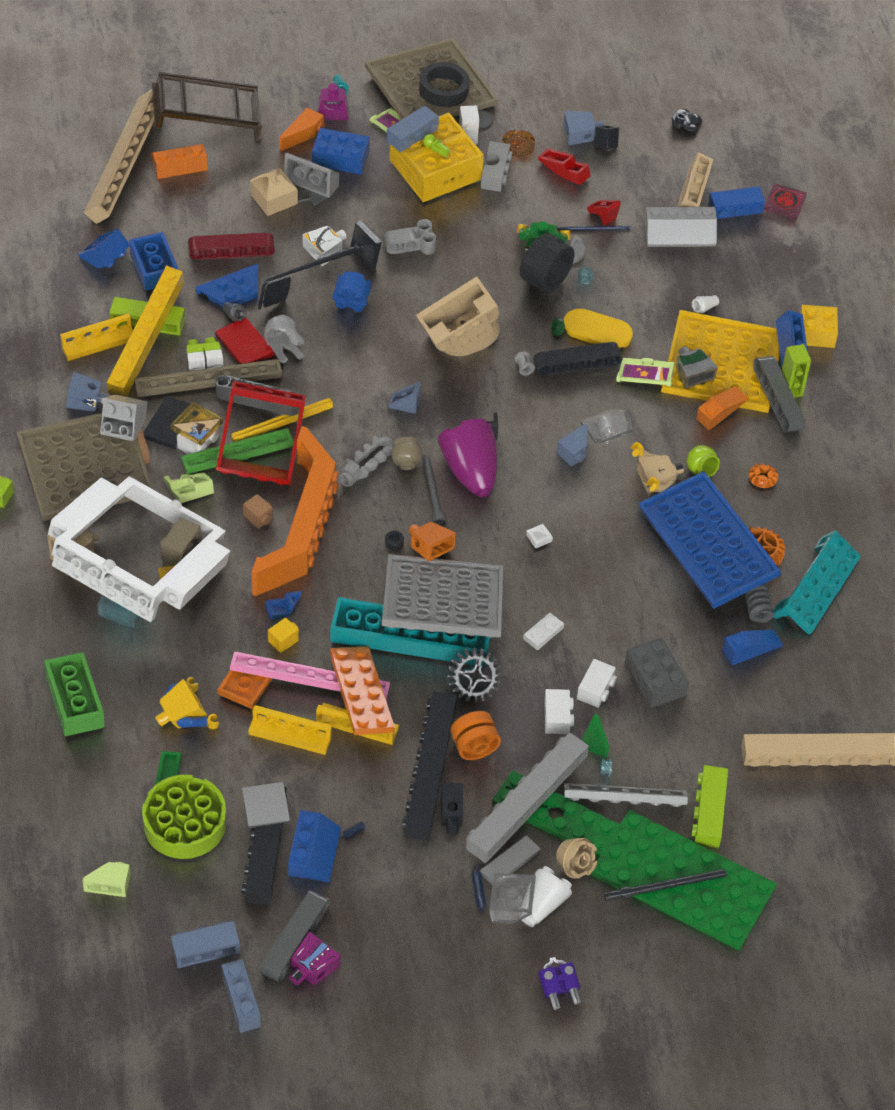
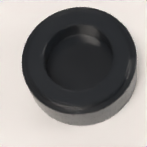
[385,531,404,550]

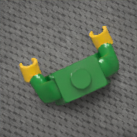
[517,221,570,251]

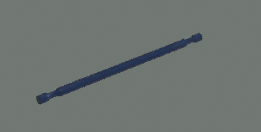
[557,226,631,230]

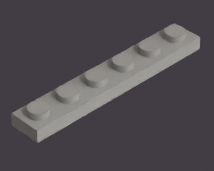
[564,783,688,807]

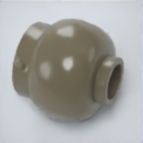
[391,437,423,470]

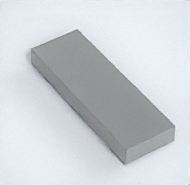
[480,835,540,887]

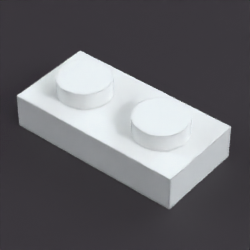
[523,613,564,650]

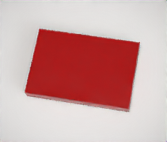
[215,317,275,364]

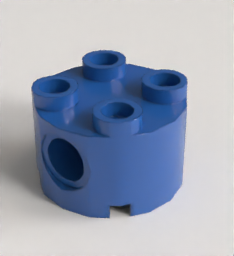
[332,271,372,312]

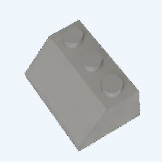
[284,153,340,198]

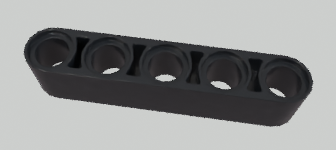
[533,342,623,376]

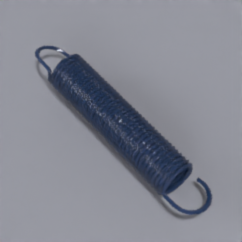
[472,865,486,914]

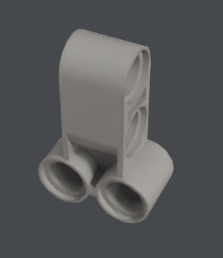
[383,219,436,255]

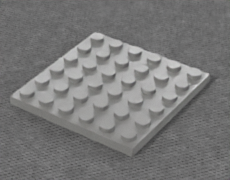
[382,554,503,638]

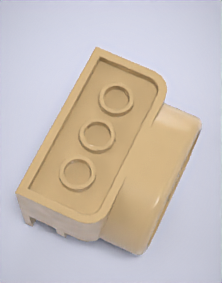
[416,276,500,356]

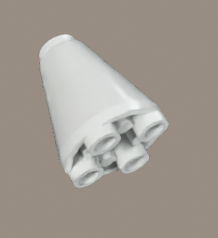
[519,866,572,927]

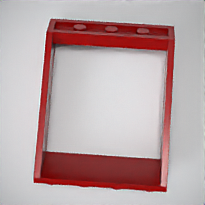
[216,381,306,485]

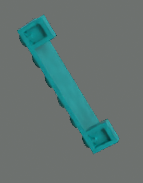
[772,530,861,635]

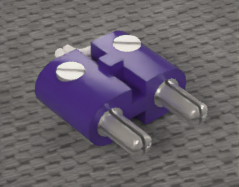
[538,957,581,1010]

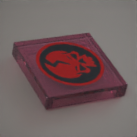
[764,183,807,219]

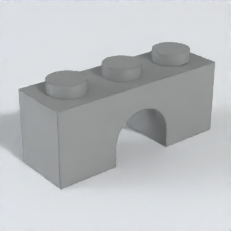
[481,141,513,192]

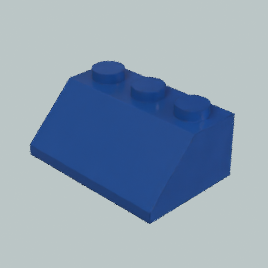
[288,810,341,882]

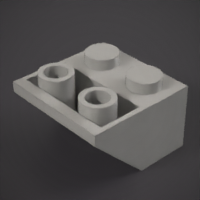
[100,394,147,441]

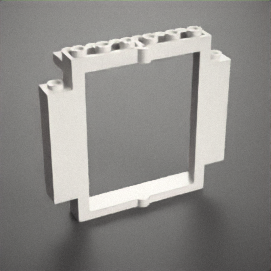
[48,476,230,622]

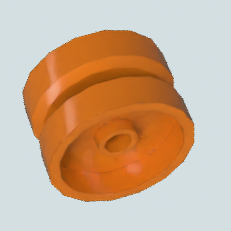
[450,711,501,760]

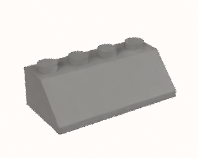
[644,207,717,247]

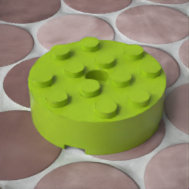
[142,775,227,859]

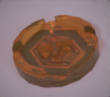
[502,129,535,157]

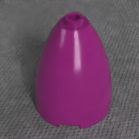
[437,419,497,498]

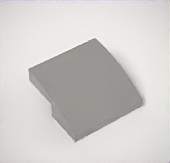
[242,782,290,828]

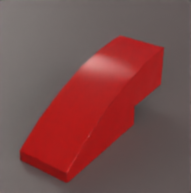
[538,148,591,185]

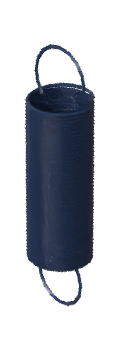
[339,821,368,838]

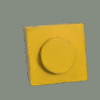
[268,617,299,653]

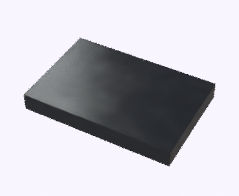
[143,395,200,450]

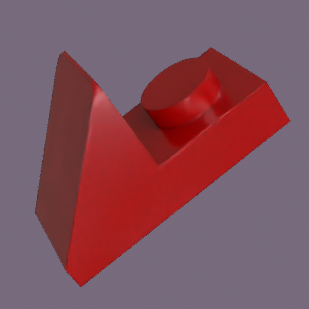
[587,200,621,226]

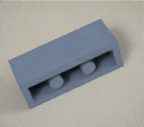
[387,106,439,152]
[171,921,240,968]
[222,959,261,1033]

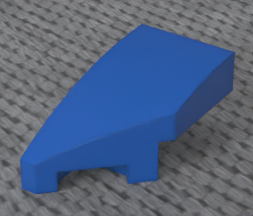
[265,591,302,620]

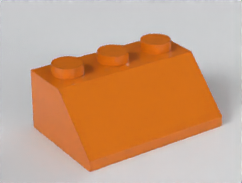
[150,144,208,179]

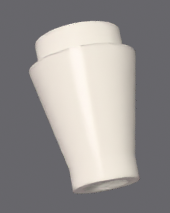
[692,295,719,314]

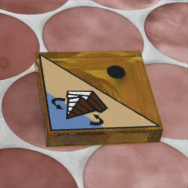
[170,402,223,446]

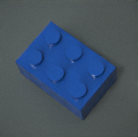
[312,128,370,175]
[129,232,179,291]

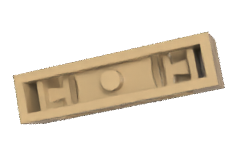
[677,152,714,207]

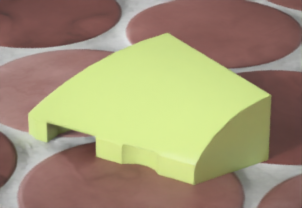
[163,473,214,503]

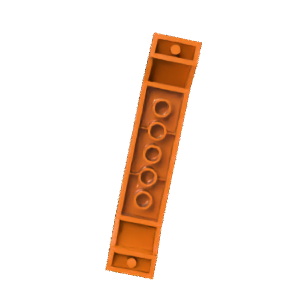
[252,426,339,596]

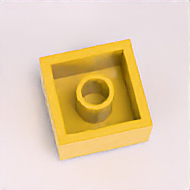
[800,305,838,348]

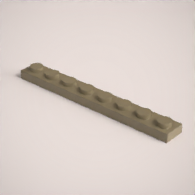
[134,359,282,397]

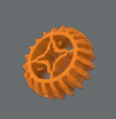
[749,525,785,566]

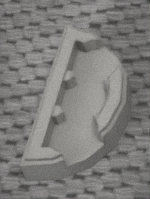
[570,236,585,263]

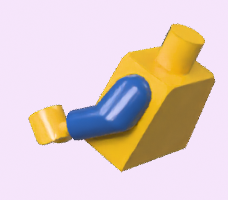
[155,677,219,729]

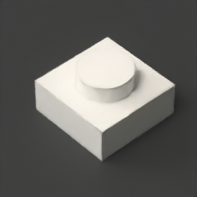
[526,524,553,548]

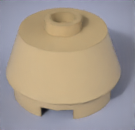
[556,838,597,879]

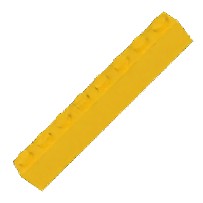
[107,266,185,397]

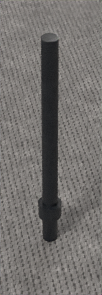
[604,869,727,901]

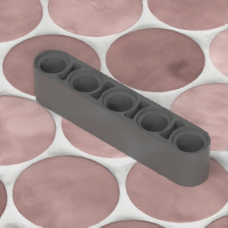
[753,356,805,432]
[215,375,300,416]
[260,890,330,982]

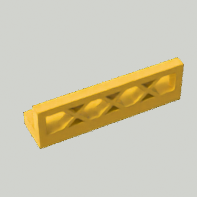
[60,313,133,361]
[316,703,399,745]
[248,705,332,755]

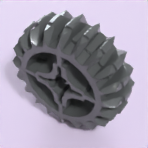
[448,648,502,702]

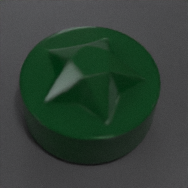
[551,317,565,336]

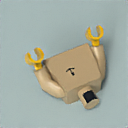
[631,442,684,496]

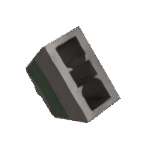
[676,346,718,389]

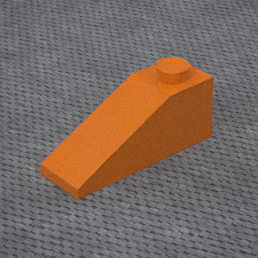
[279,108,325,151]
[696,386,749,431]

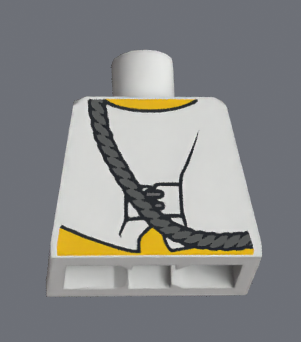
[303,226,347,266]

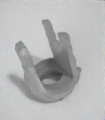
[264,315,305,363]

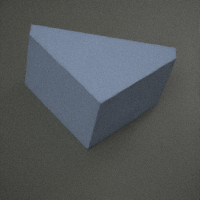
[389,382,421,414]

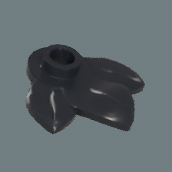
[671,109,702,132]

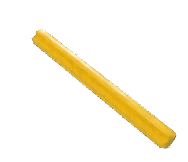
[231,398,333,442]

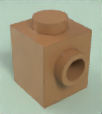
[243,494,273,529]

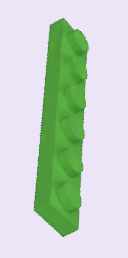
[181,428,294,474]

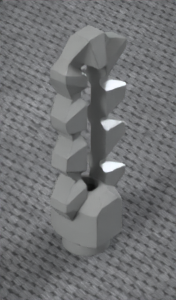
[338,435,393,486]

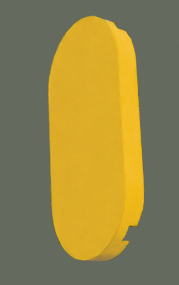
[564,309,633,349]

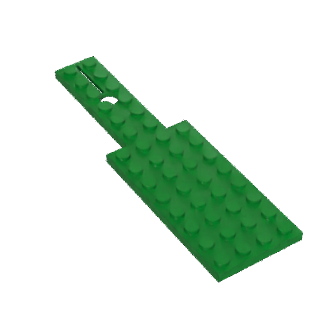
[492,770,777,951]

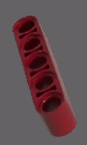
[188,232,275,260]

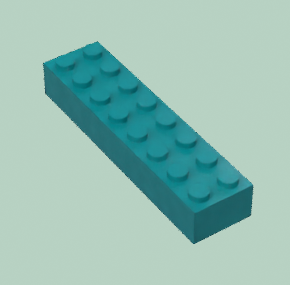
[330,597,491,667]

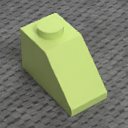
[83,862,131,897]

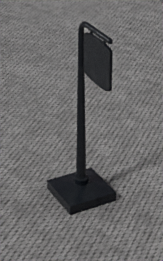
[258,221,382,310]

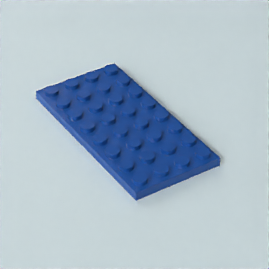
[638,471,781,609]

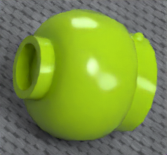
[686,445,720,477]

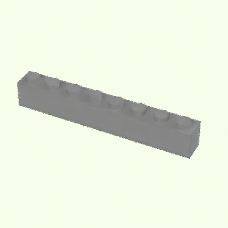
[466,732,589,863]

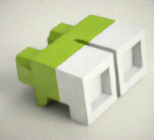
[186,337,223,371]

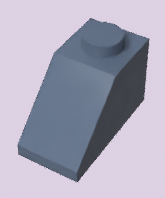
[557,424,588,466]

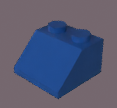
[78,229,129,269]

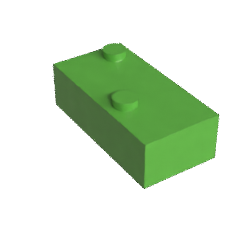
[44,652,104,736]

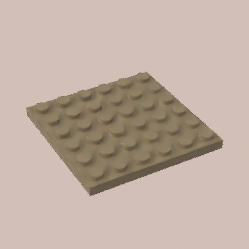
[365,38,498,119]
[17,413,153,521]

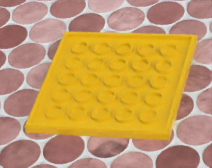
[661,310,780,413]

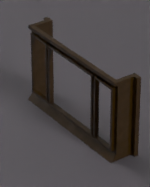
[152,72,262,141]

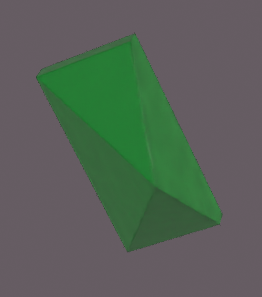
[581,714,610,758]

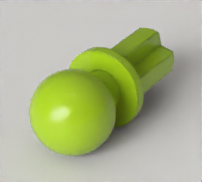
[423,134,450,157]

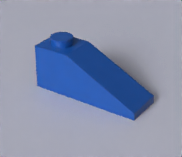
[722,629,783,665]

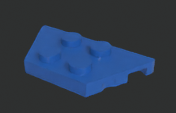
[196,264,258,307]

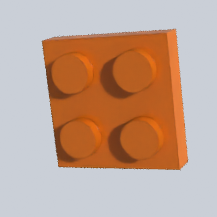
[217,670,272,709]

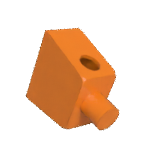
[409,522,456,561]

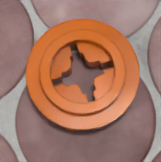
[748,462,779,488]

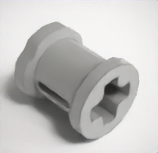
[514,351,535,376]

